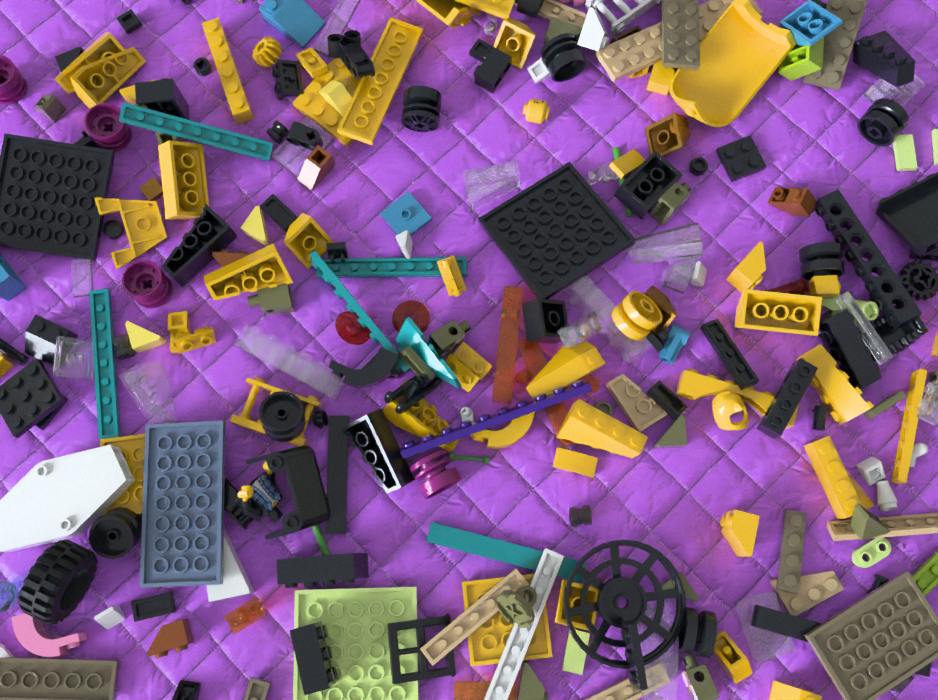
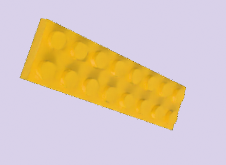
[337,17,423,145]

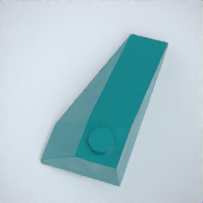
[396,317,461,389]

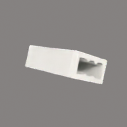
[206,528,254,602]

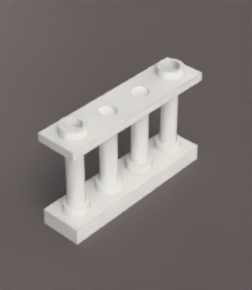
[585,0,662,37]

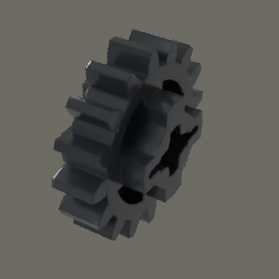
[900,260,938,301]

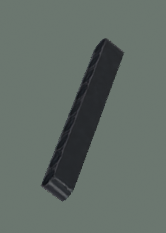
[751,605,932,677]

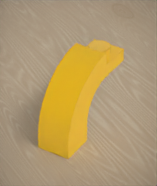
[469,412,535,449]

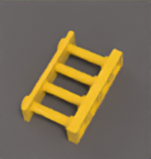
[230,377,323,446]

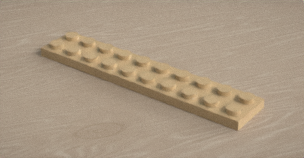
[595,0,763,82]

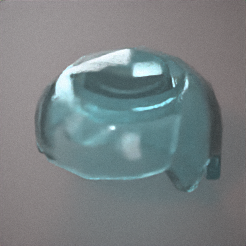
[0,580,19,612]

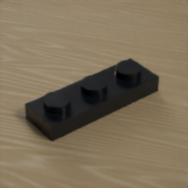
[621,620,648,690]

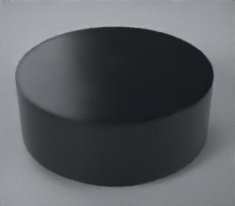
[103,220,124,239]

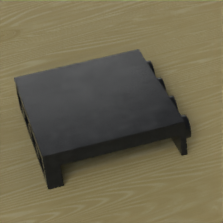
[876,172,938,258]

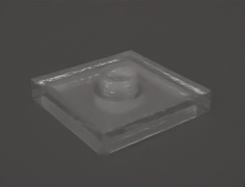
[53,336,94,381]

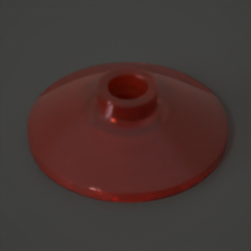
[392,300,430,333]
[335,311,371,345]

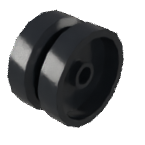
[857,98,909,147]
[799,242,845,280]
[259,391,306,442]
[89,507,142,559]
[676,607,717,658]

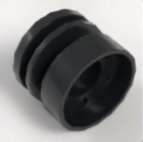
[541,33,587,82]
[401,86,442,132]

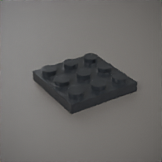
[0,358,65,438]

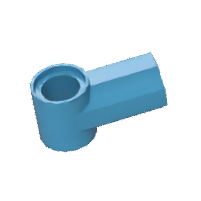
[658,324,691,365]

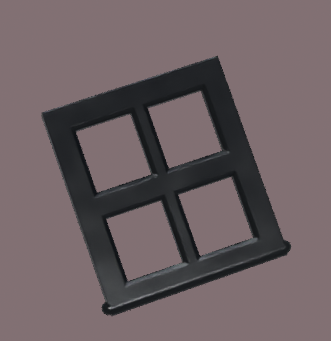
[387,613,456,684]

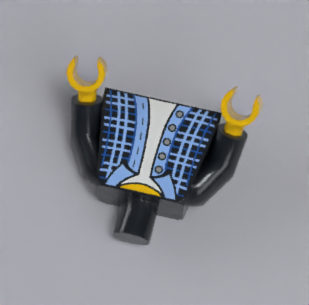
[233,461,283,522]

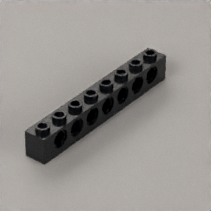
[815,189,922,330]

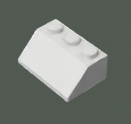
[577,7,609,51]

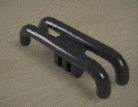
[384,374,443,414]

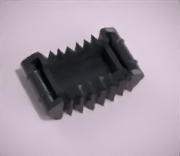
[857,305,929,362]

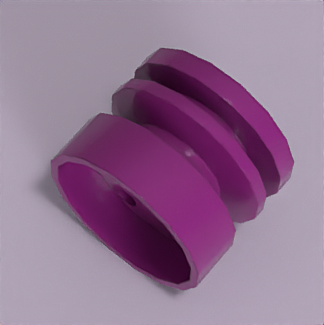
[0,55,28,105]
[84,103,132,152]
[122,260,173,308]
[409,449,462,499]

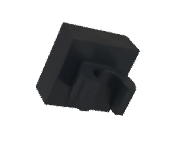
[327,242,348,264]
[646,329,668,352]

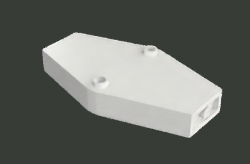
[0,445,135,552]

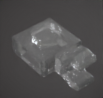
[586,162,621,185]

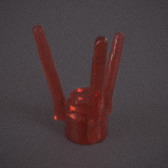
[766,279,808,295]

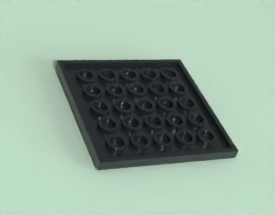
[0,133,115,261]
[478,162,636,299]

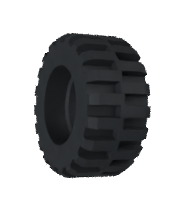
[18,539,97,625]

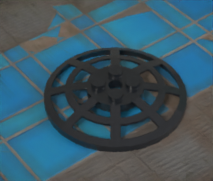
[563,539,686,669]

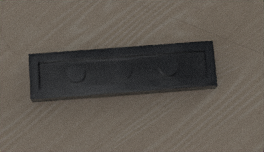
[700,318,759,390]

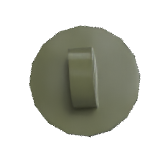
[497,586,537,628]

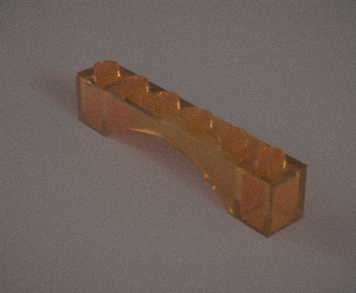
[492,286,523,404]

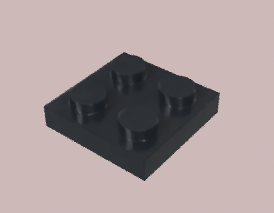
[716,135,766,182]

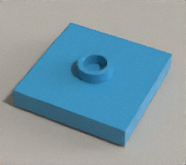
[380,191,432,236]

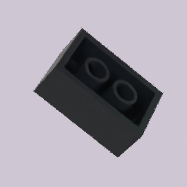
[614,151,683,220]
[290,621,338,695]

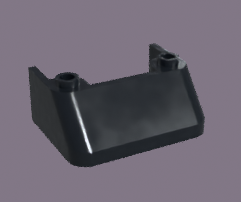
[246,445,330,540]

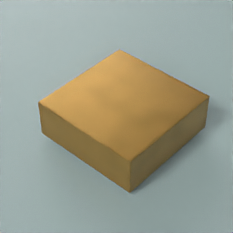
[139,177,163,201]

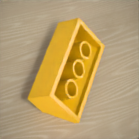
[158,140,209,220]
[734,289,822,336]

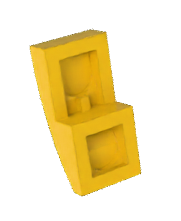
[168,311,190,353]
[552,448,598,477]

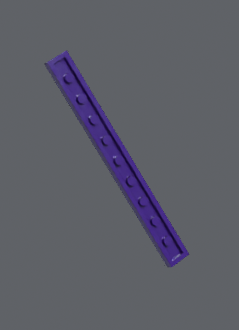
[400,380,592,459]

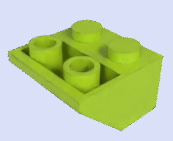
[778,37,824,81]

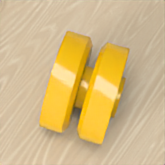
[611,291,663,341]

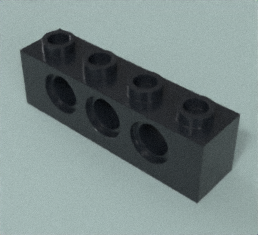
[756,358,818,439]

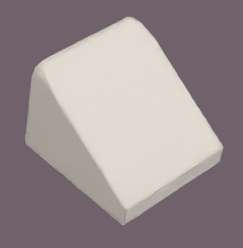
[527,58,551,84]
[395,230,413,259]
[689,261,707,287]
[856,457,886,486]
[94,606,125,629]

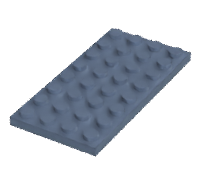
[140,420,226,588]

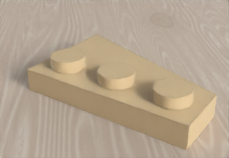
[606,374,668,432]
[769,571,844,616]

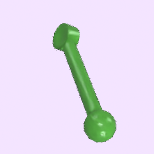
[449,453,490,464]

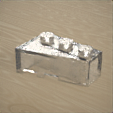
[462,161,521,214]

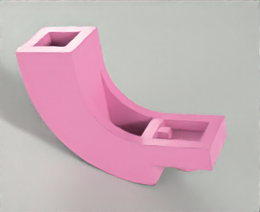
[11,613,87,657]

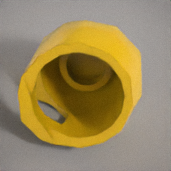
[712,390,749,430]

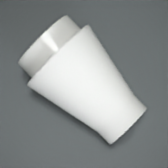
[876,480,899,511]

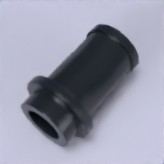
[812,406,829,431]

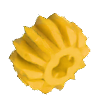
[252,36,282,68]

